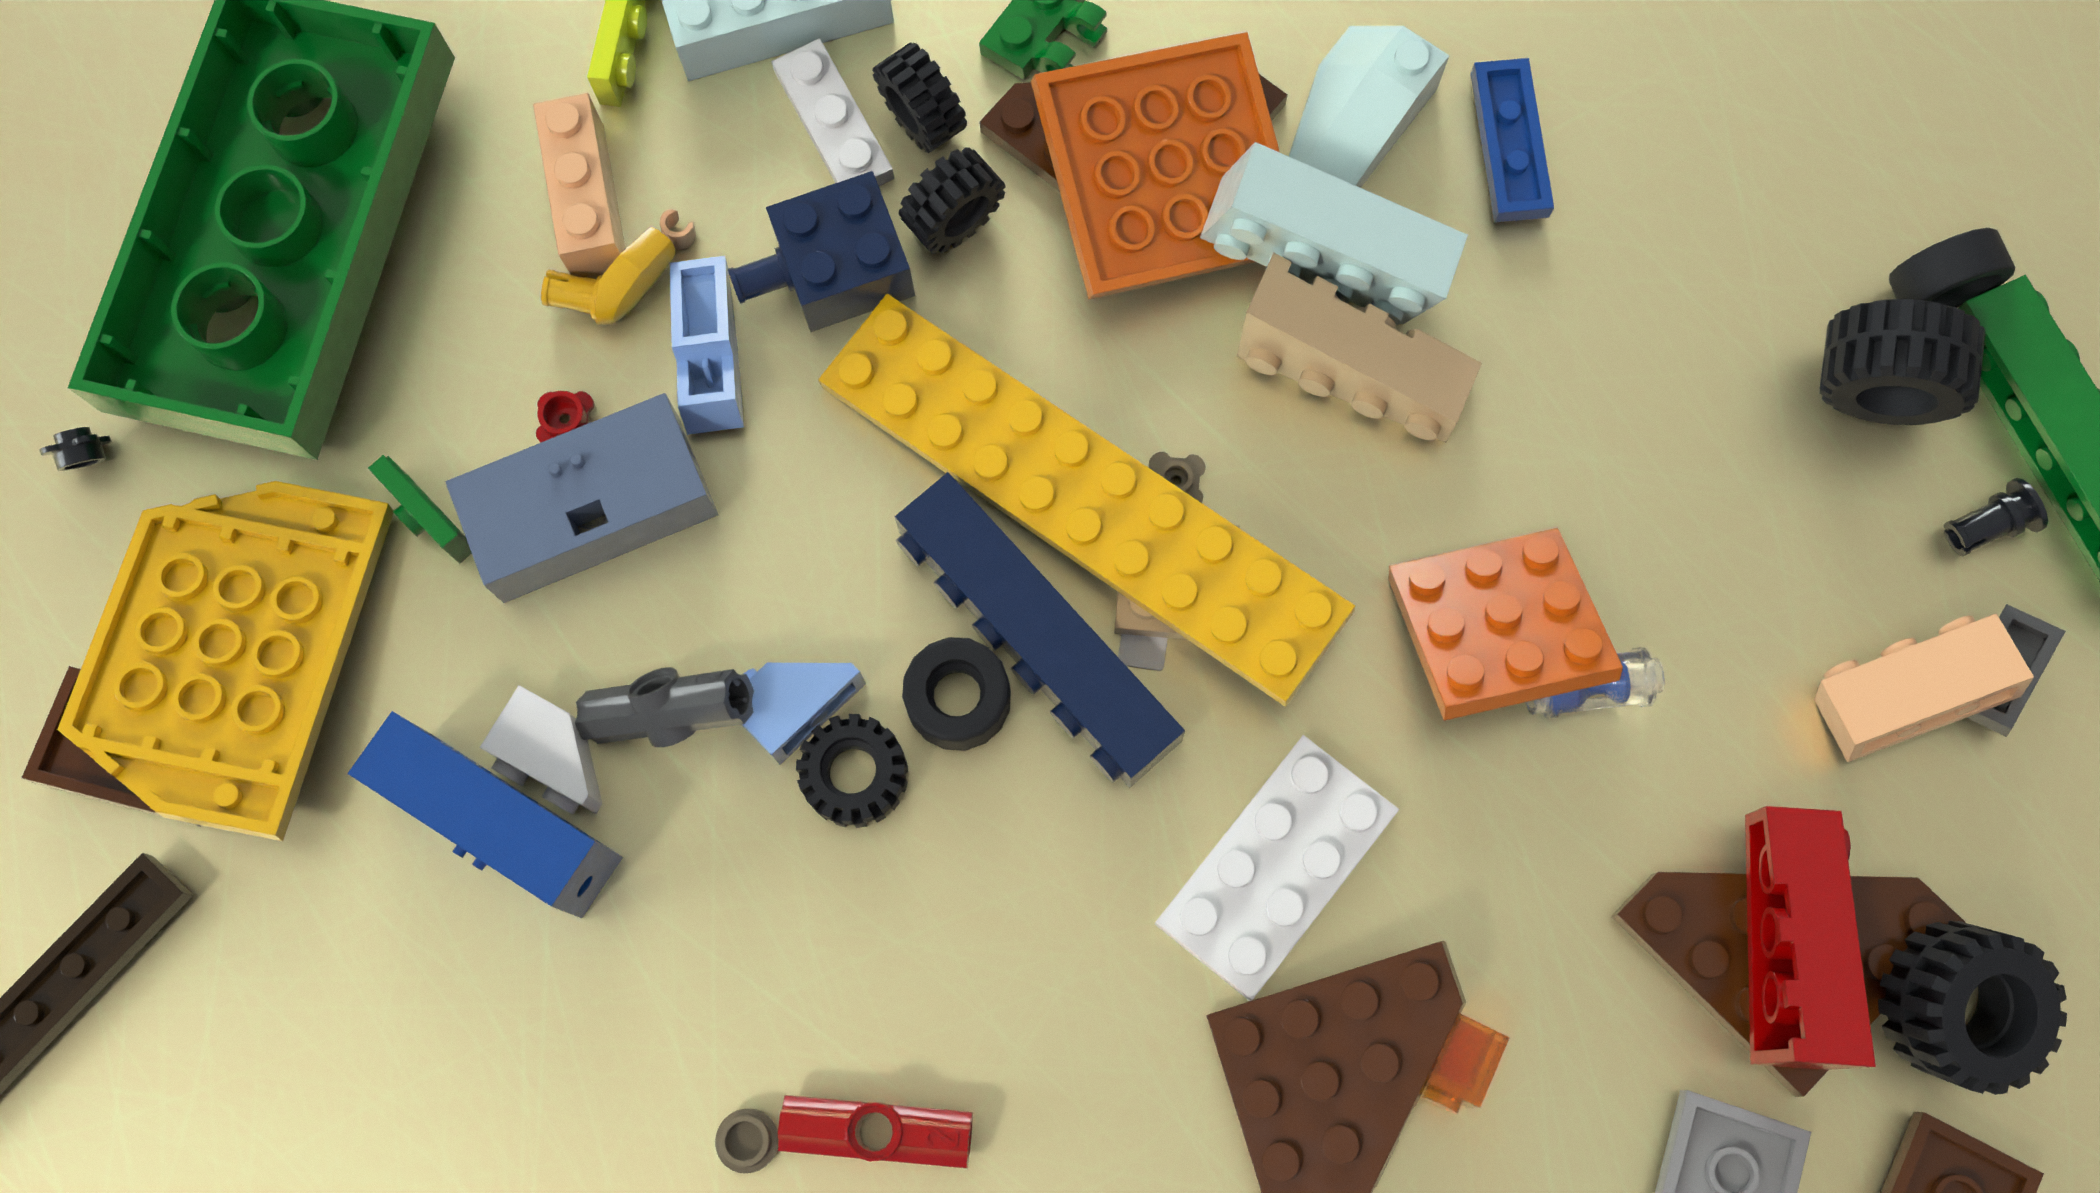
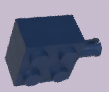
[728,171,915,332]

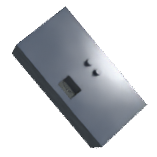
[445,393,719,603]

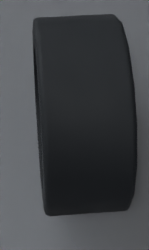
[1889,227,2015,308]

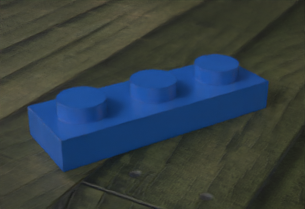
[1470,58,1554,223]

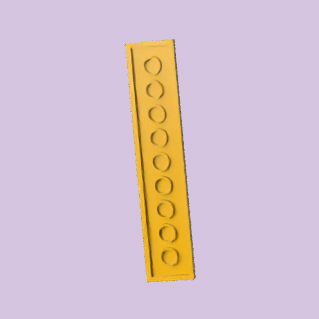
[818,294,1355,707]

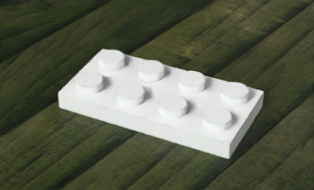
[1155,735,1399,1001]

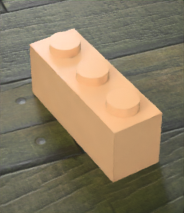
[533,93,626,279]
[1814,613,2034,763]

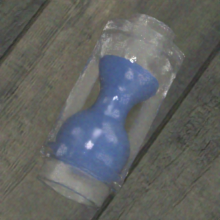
[1525,647,1665,719]

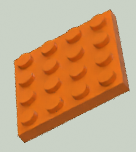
[1031,32,1280,300]

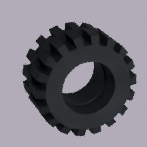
[1820,299,1985,425]
[1878,921,2067,1095]

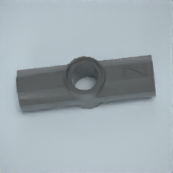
[575,667,754,747]

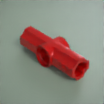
[778,1095,973,1169]

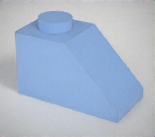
[742,662,866,765]

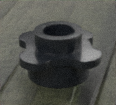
[39,427,112,471]

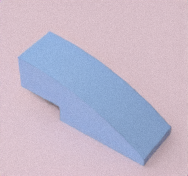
[670,256,744,435]

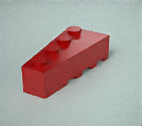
[1745,806,1876,1070]

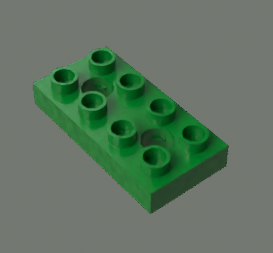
[68,0,455,460]

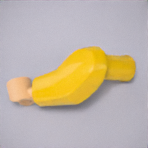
[541,209,696,325]

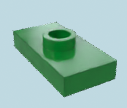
[368,455,472,564]

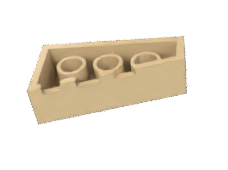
[1237,252,1482,442]

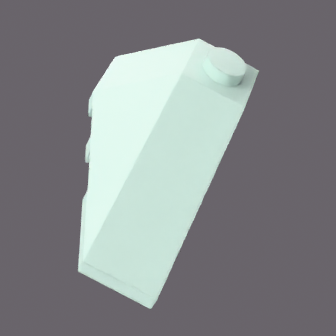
[1289,26,1449,188]

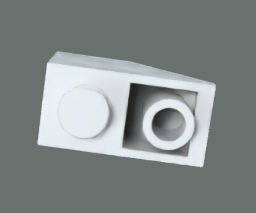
[480,685,602,815]

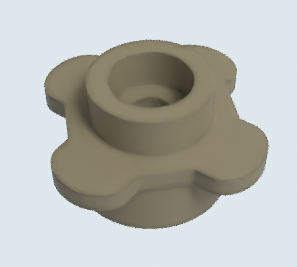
[1149,452,1206,503]

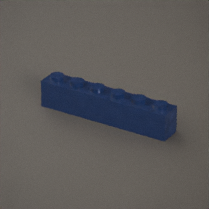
[894,472,1185,788]

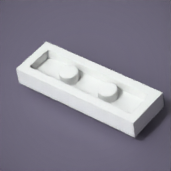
[771,38,895,186]

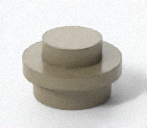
[715,1109,778,1173]

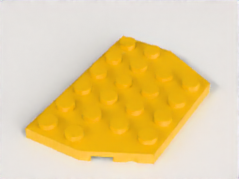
[57,481,394,841]

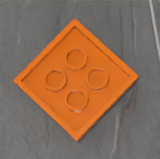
[1388,528,1623,721]

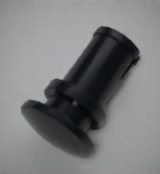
[1943,478,2048,556]

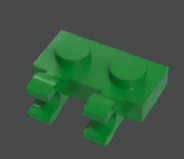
[979,0,1107,80]

